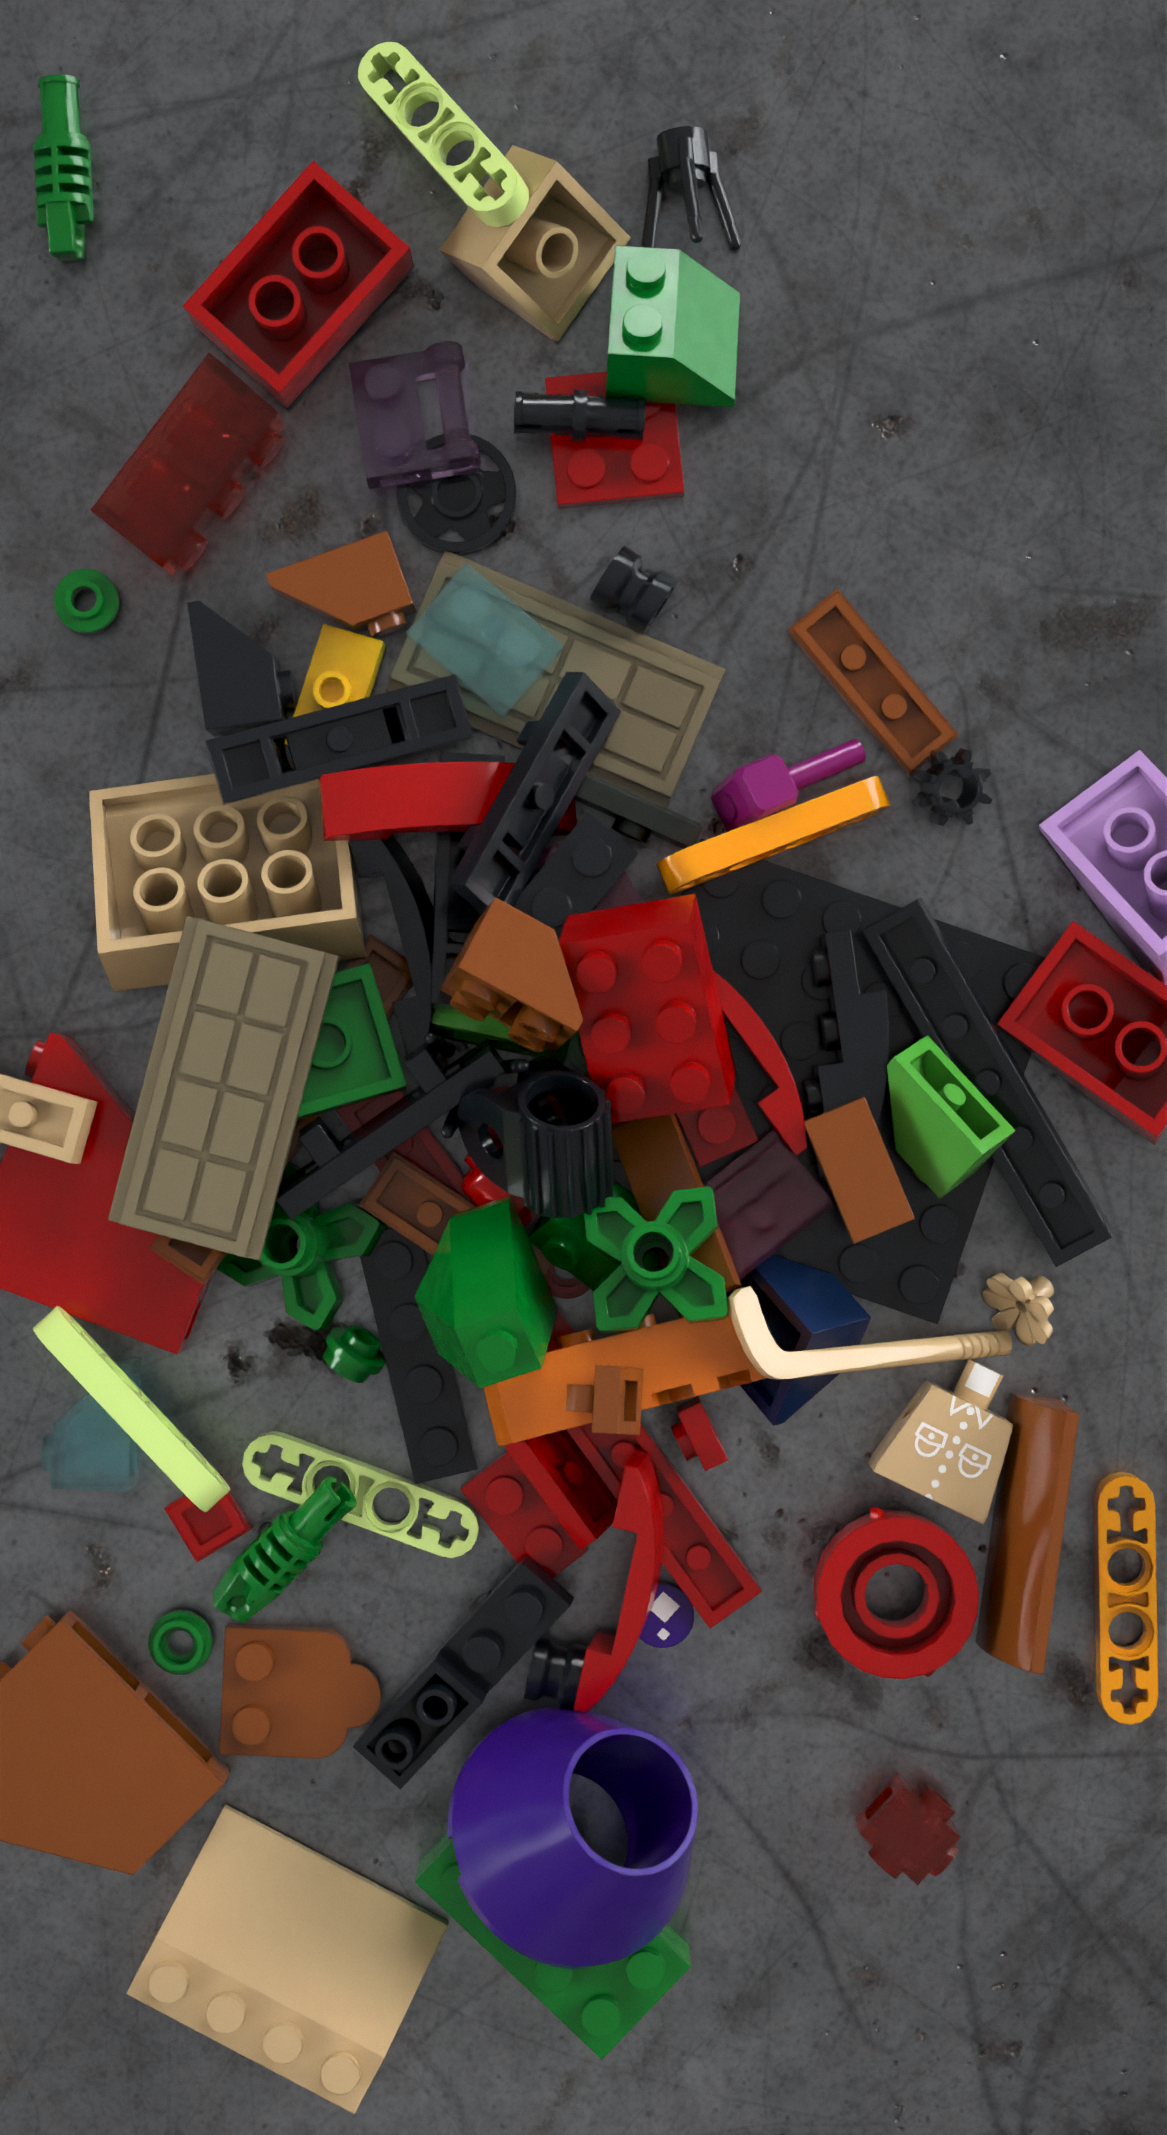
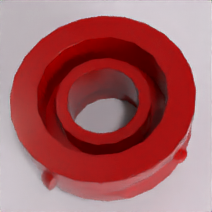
[813,1507,979,1679]

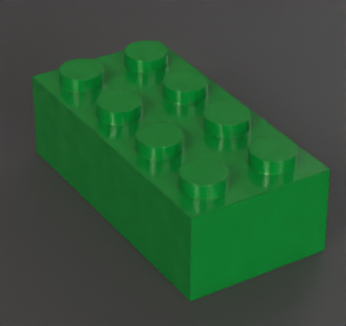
[415,1832,691,2060]

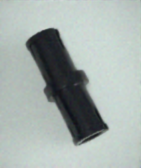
[514,389,645,442]

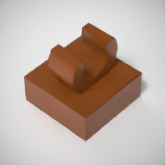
[566,1365,643,1435]

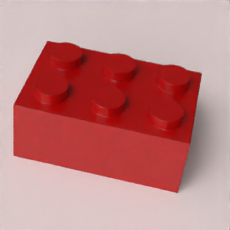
[183,161,414,408]
[558,894,736,1124]

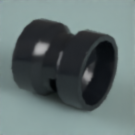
[590,546,678,635]

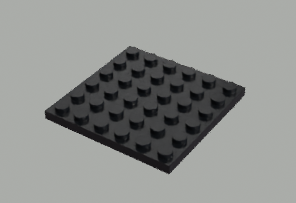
[612,838,1046,1325]

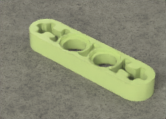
[358,41,529,227]
[33,1306,230,1512]
[242,1431,480,1558]

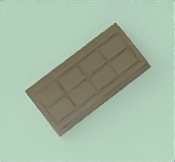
[385,551,726,808]
[108,916,340,1260]

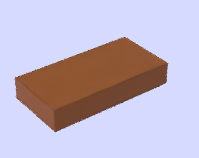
[803,1097,915,1244]

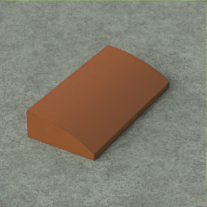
[976,1393,1079,1674]

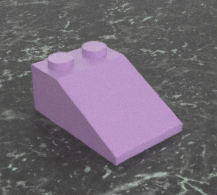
[1039,750,1167,985]

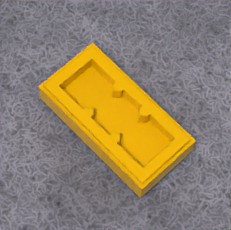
[285,623,387,748]

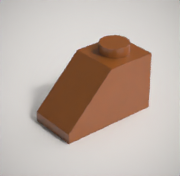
[266,531,417,638]

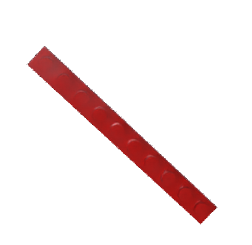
[336,1090,762,1629]

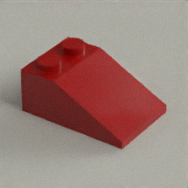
[997,921,1167,1145]

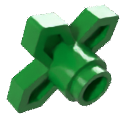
[217,1162,386,1330]
[584,1187,728,1334]

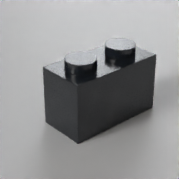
[514,812,638,941]

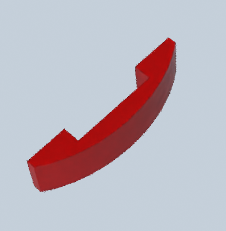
[319,762,577,841]
[713,970,807,1156]
[573,1450,664,1713]

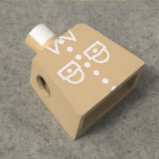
[868,1359,1013,1525]

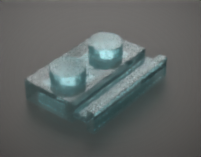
[406,562,564,719]

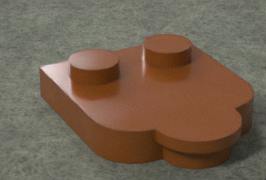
[219,1623,382,1759]

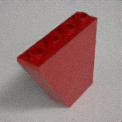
[0,1032,213,1355]

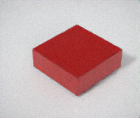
[164,1473,253,1563]

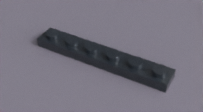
[862,897,1115,1267]

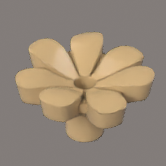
[982,1273,1054,1346]

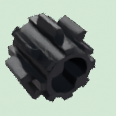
[911,748,992,826]

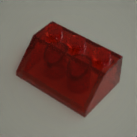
[90,353,285,577]

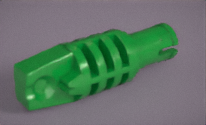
[33,75,94,261]
[212,1476,357,1623]

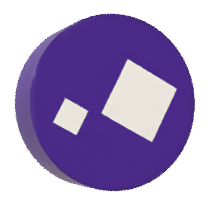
[639,1581,694,1648]

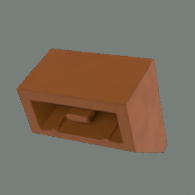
[440,897,583,1053]

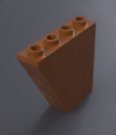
[0,1610,231,1875]

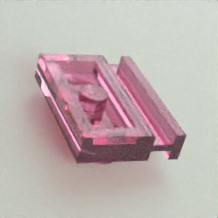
[703,1130,834,1280]

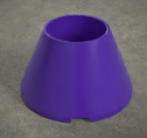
[448,1706,698,1969]

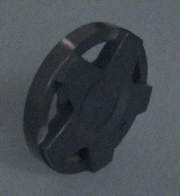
[397,432,516,554]

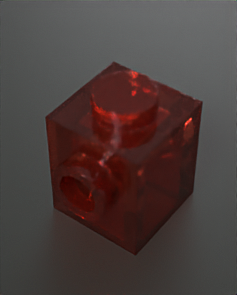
[855,1772,961,1885]

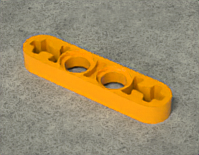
[656,776,891,894]
[1093,1472,1158,1725]

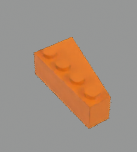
[483,1308,767,1447]

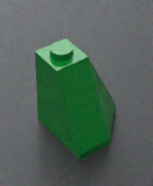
[414,1196,558,1388]

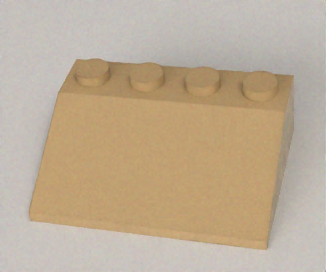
[89,763,366,992]
[126,1804,449,2114]

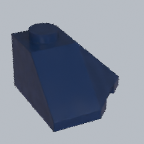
[726,1246,871,1426]

